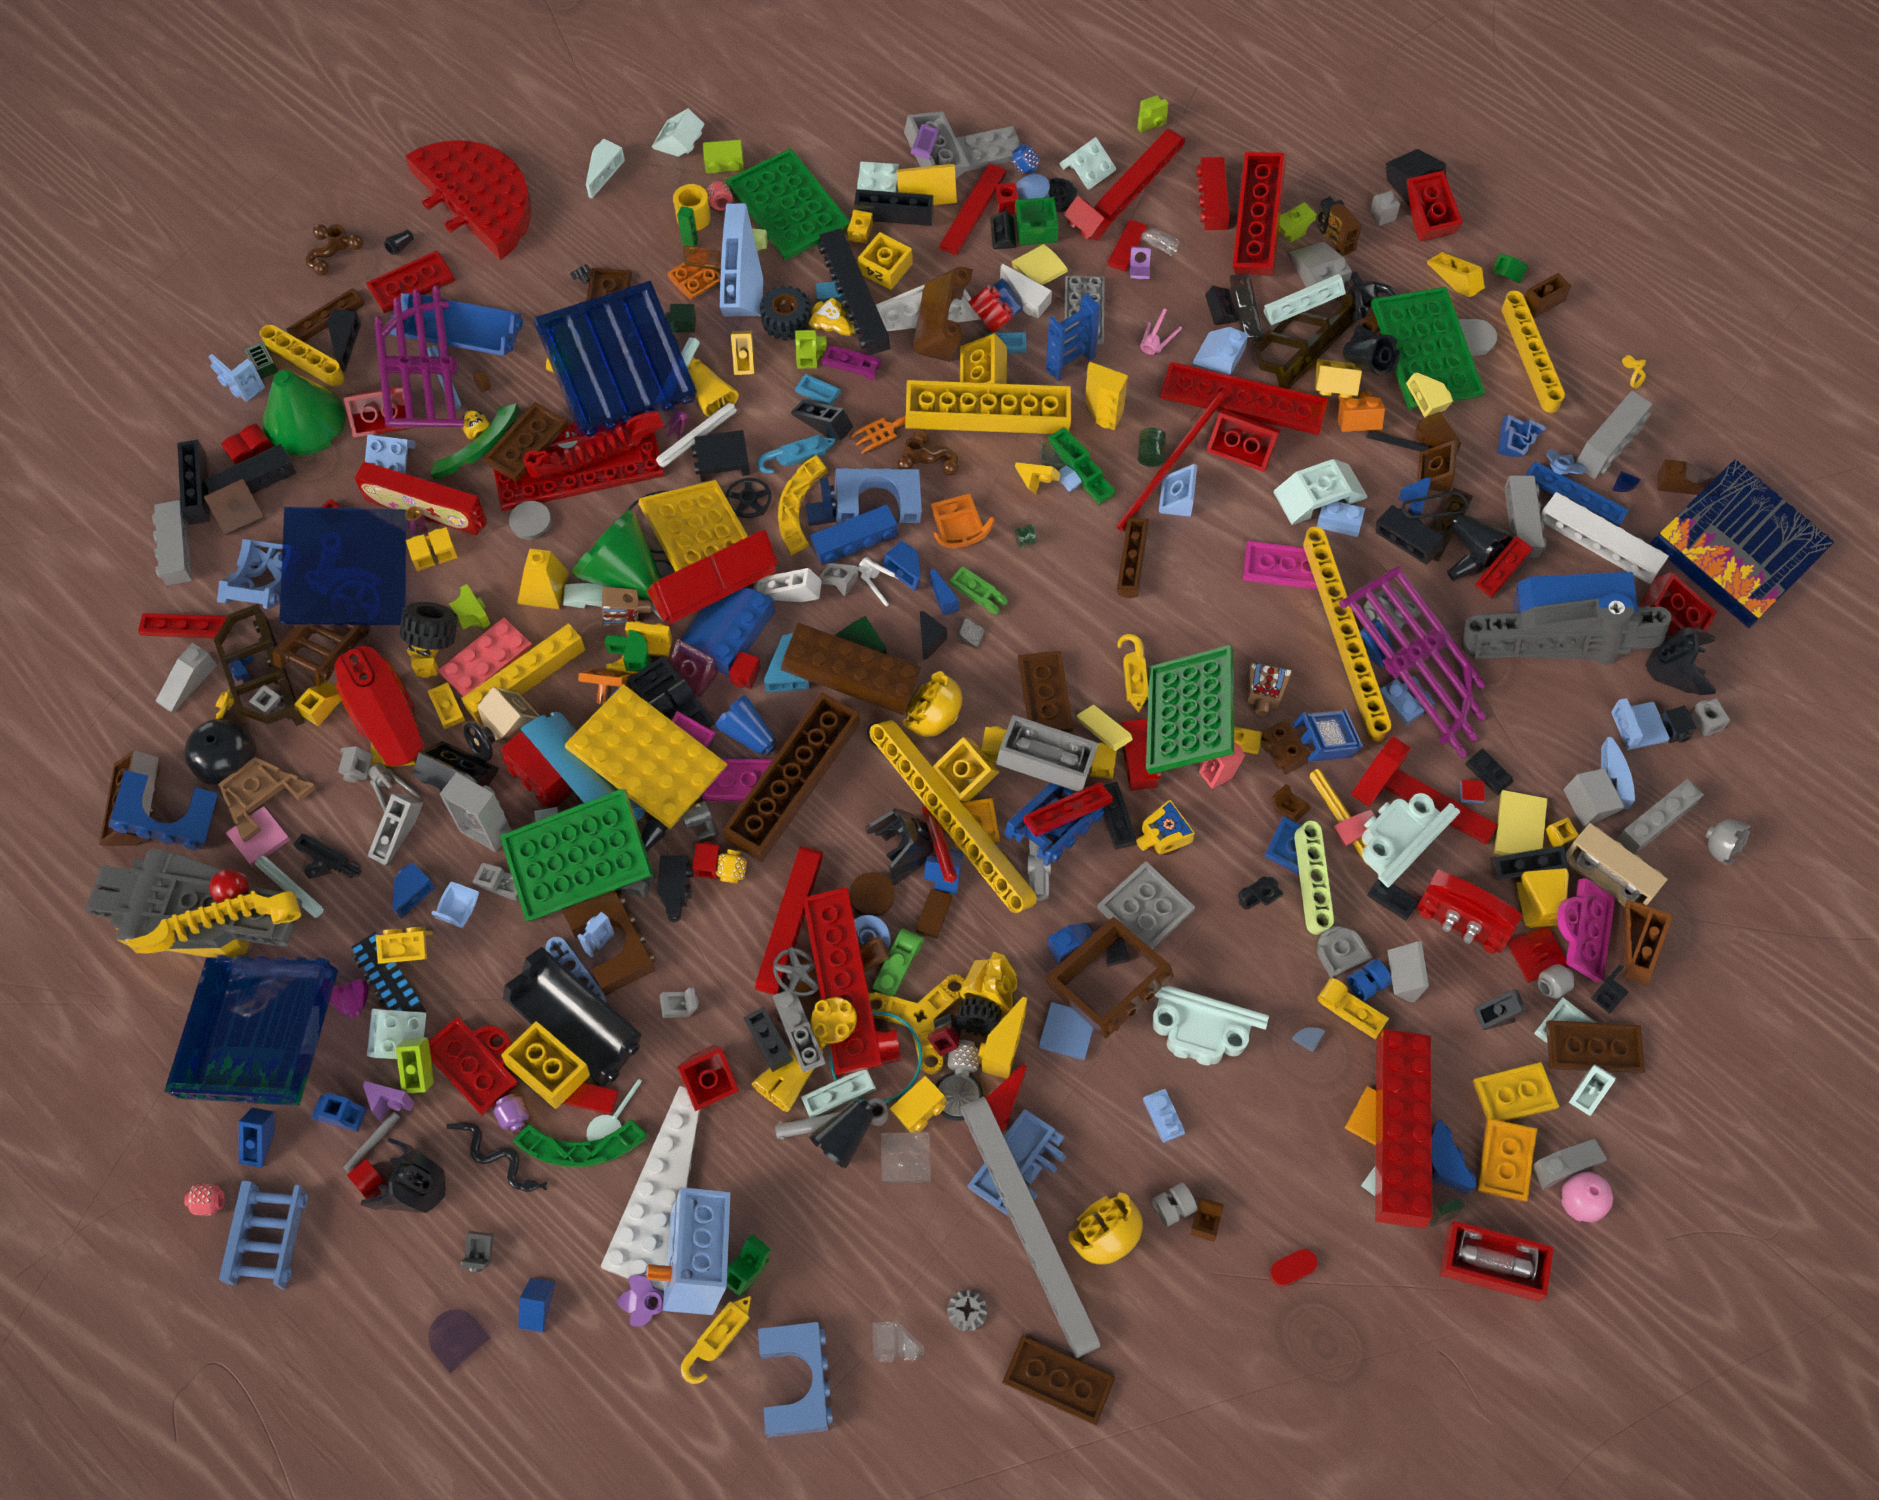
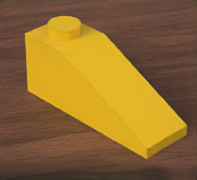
[1427,252,1485,297]

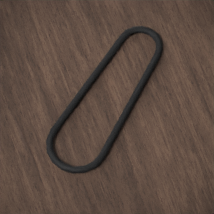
[1402,491,1469,518]

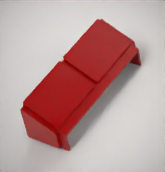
[647,529,778,627]

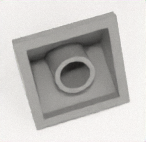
[1563,768,1625,829]
[1387,941,1429,1002]

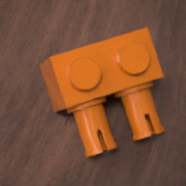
[1337,390,1385,432]

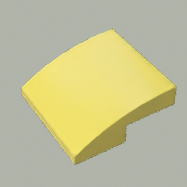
[1012,244,1068,286]

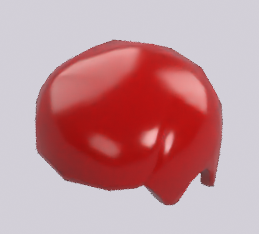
[209,869,249,903]

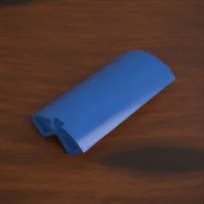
[390,292,523,356]

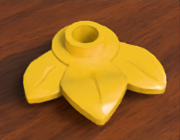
[215,688,234,719]

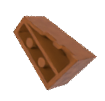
[1623,900,1673,986]

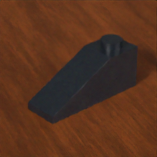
[327,309,361,372]
[791,399,853,441]

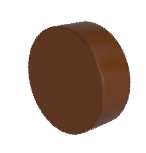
[473,371,491,392]

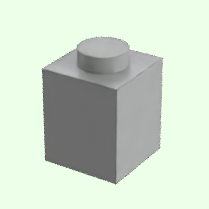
[1370,191,1400,226]

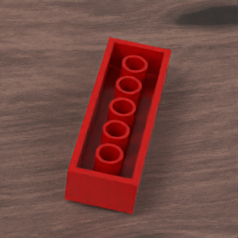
[1232,152,1286,276]

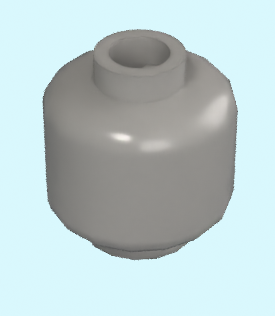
[1538,964,1574,999]

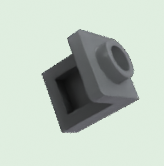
[460,1231,494,1272]

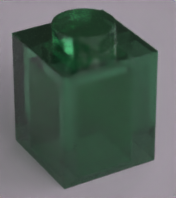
[666,304,696,333]

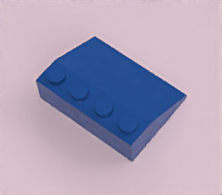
[675,588,775,677]

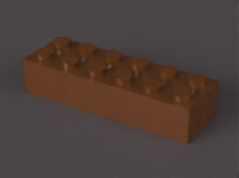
[781,622,921,715]

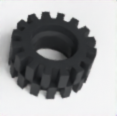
[956,996,1002,1036]

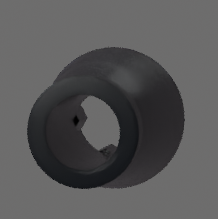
[384,230,414,255]
[1447,553,1481,581]
[641,818,668,853]

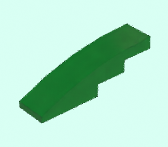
[1048,427,1116,506]

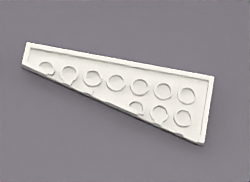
[600,1086,700,1292]

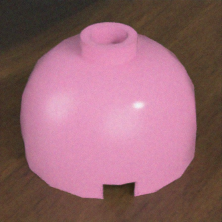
[1561,1172,1614,1223]

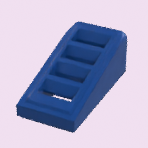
[930,569,959,615]

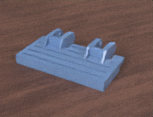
[968,1109,1066,1216]

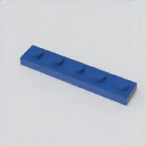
[1525,461,1629,527]

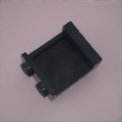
[692,430,750,482]

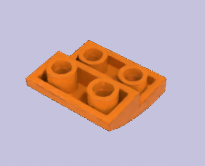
[667,253,721,300]

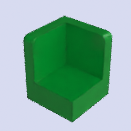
[1491,253,1528,283]

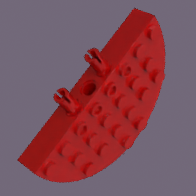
[405,140,532,260]

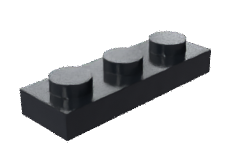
[1103,782,1137,850]
[743,1007,793,1072]

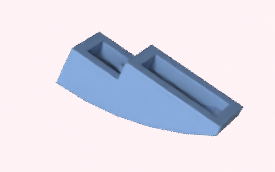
[1601,737,1635,810]

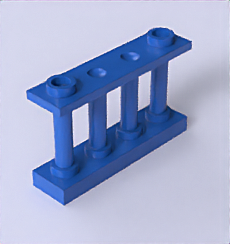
[1046,293,1101,381]

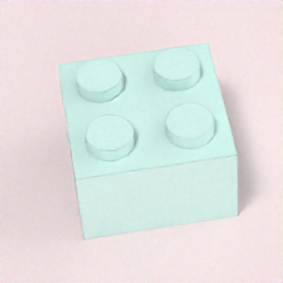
[857,162,899,192]

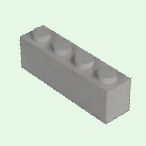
[1504,476,1546,558]
[152,500,192,586]
[1616,779,1704,855]

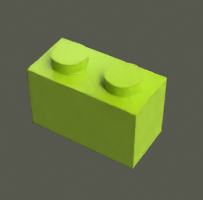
[703,140,744,173]
[396,1037,434,1093]

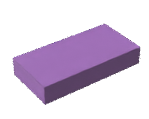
[911,124,940,160]

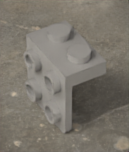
[1362,588,1421,642]

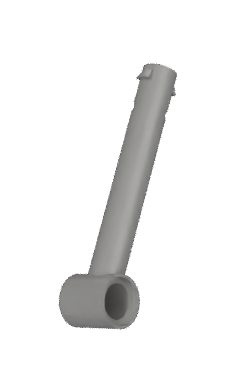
[775,1098,889,1140]

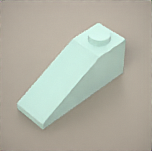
[586,139,625,198]

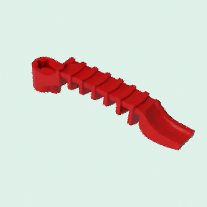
[523,411,665,478]

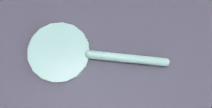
[587,1079,642,1141]

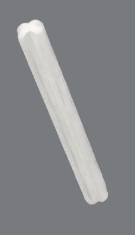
[656,403,737,467]

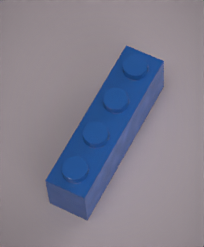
[810,505,898,566]

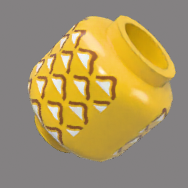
[716,850,747,884]

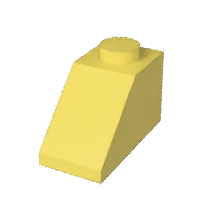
[1406,372,1453,418]

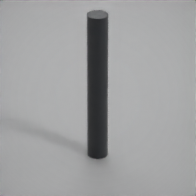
[1367,430,1429,452]

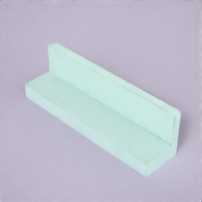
[1263,274,1346,325]

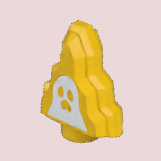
[808,298,854,336]

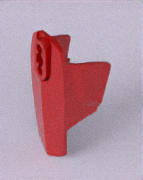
[334,646,425,766]

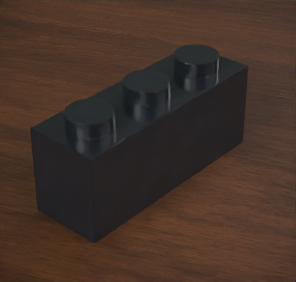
[1376,505,1444,565]
[1490,846,1568,880]

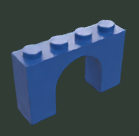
[108,770,218,850]

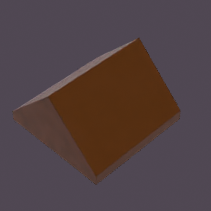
[1417,440,1458,492]

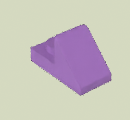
[363,1081,415,1122]

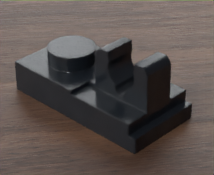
[1465,748,1514,796]

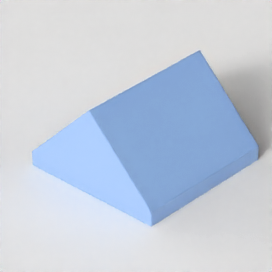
[1159,464,1197,517]

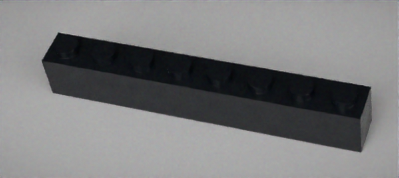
[818,228,891,356]

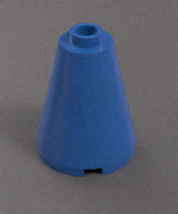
[715,695,776,755]

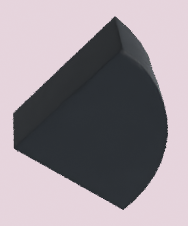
[1106,938,1130,967]

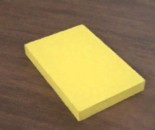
[1494,790,1547,855]

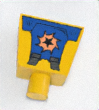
[1136,800,1195,855]

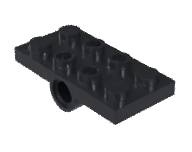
[627,655,714,728]

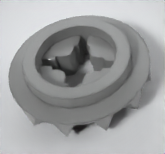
[947,1290,987,1331]

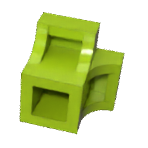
[1137,95,1169,133]
[795,330,827,369]

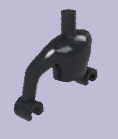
[1348,272,1399,320]

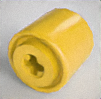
[673,184,711,231]

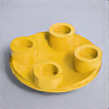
[810,997,857,1044]

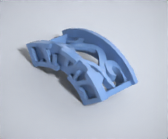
[217,539,301,609]

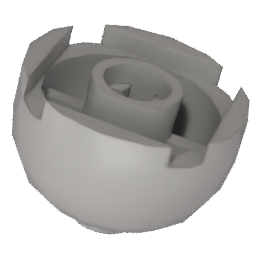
[1706,819,1751,866]

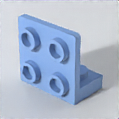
[208,354,265,402]
[365,435,416,474]
[1611,698,1670,750]

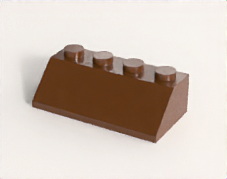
[99,750,160,846]

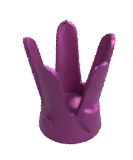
[662,410,690,440]
[405,507,429,536]

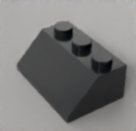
[413,741,499,792]

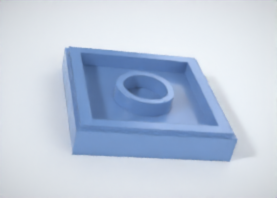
[1039,1002,1093,1061]

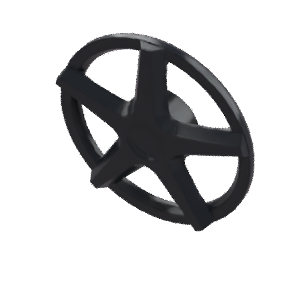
[725,478,772,518]

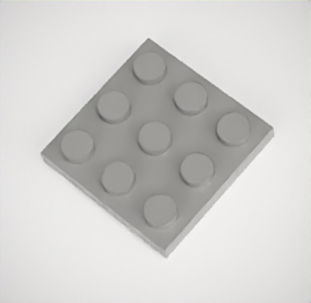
[1097,861,1195,950]

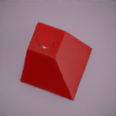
[677,1045,739,1111]

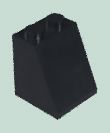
[1386,149,1447,208]

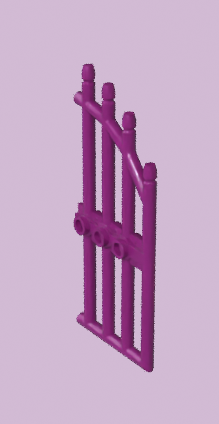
[374,286,464,427]
[1339,566,1487,758]

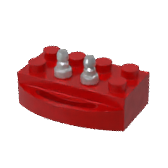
[1416,870,1523,954]

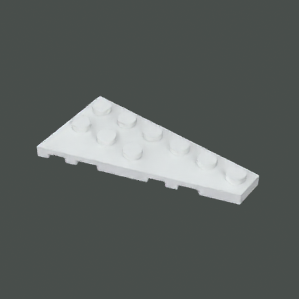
[851,285,981,331]

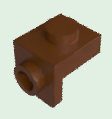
[1271,784,1310,822]
[1190,1197,1224,1242]

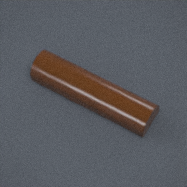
[1117,518,1149,598]

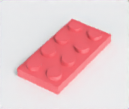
[437,617,533,697]

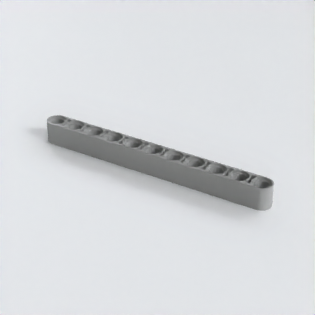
[961,1097,1100,1358]

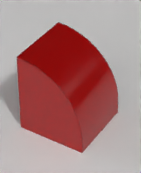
[347,1159,389,1199]

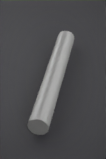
[343,1111,401,1173]

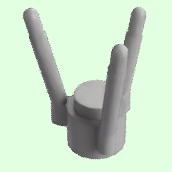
[368,763,421,813]

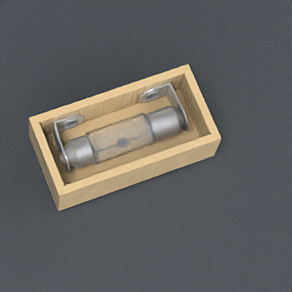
[1566,823,1668,907]

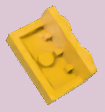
[625,621,672,657]

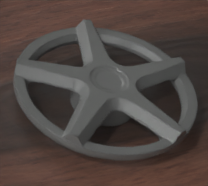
[773,947,819,996]

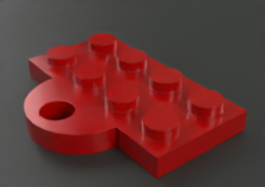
[429,1016,519,1117]

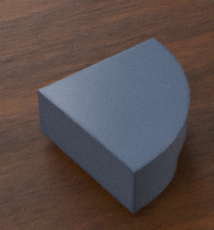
[1292,1027,1325,1052]

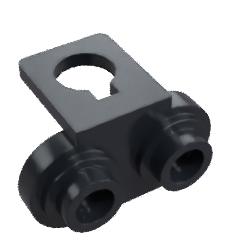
[1238,876,1283,910]

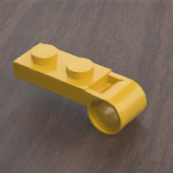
[1317,978,1389,1040]

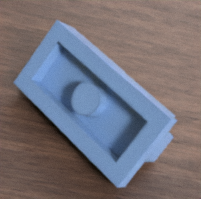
[1143,1089,1185,1143]

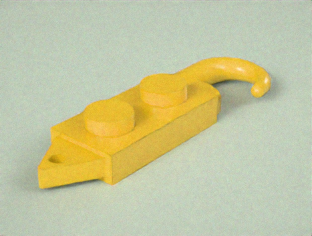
[1117,634,1148,712]
[681,1296,751,1384]

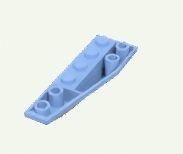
[720,203,764,317]

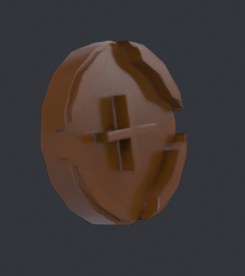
[849,872,895,917]

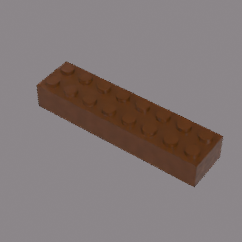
[723,692,860,862]

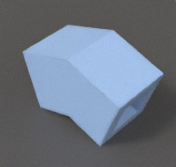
[1058,465,1082,492]

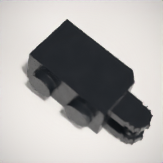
[657,856,693,923]

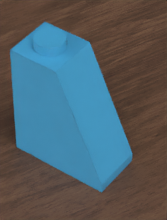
[764,633,809,693]

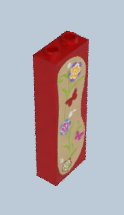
[354,461,486,536]

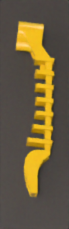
[127,891,301,954]

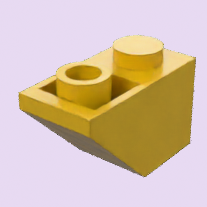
[294,682,341,727]

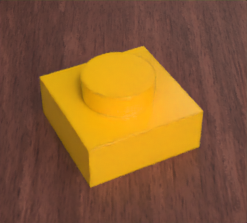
[411,658,439,678]

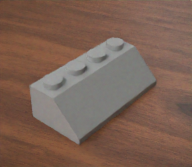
[904,111,970,179]

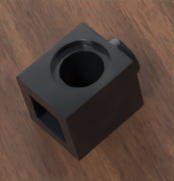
[1661,705,1697,743]

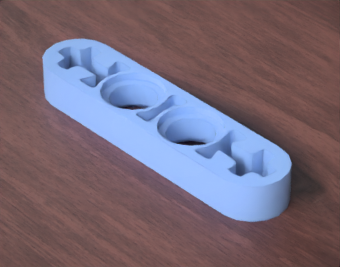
[546,937,606,1002]

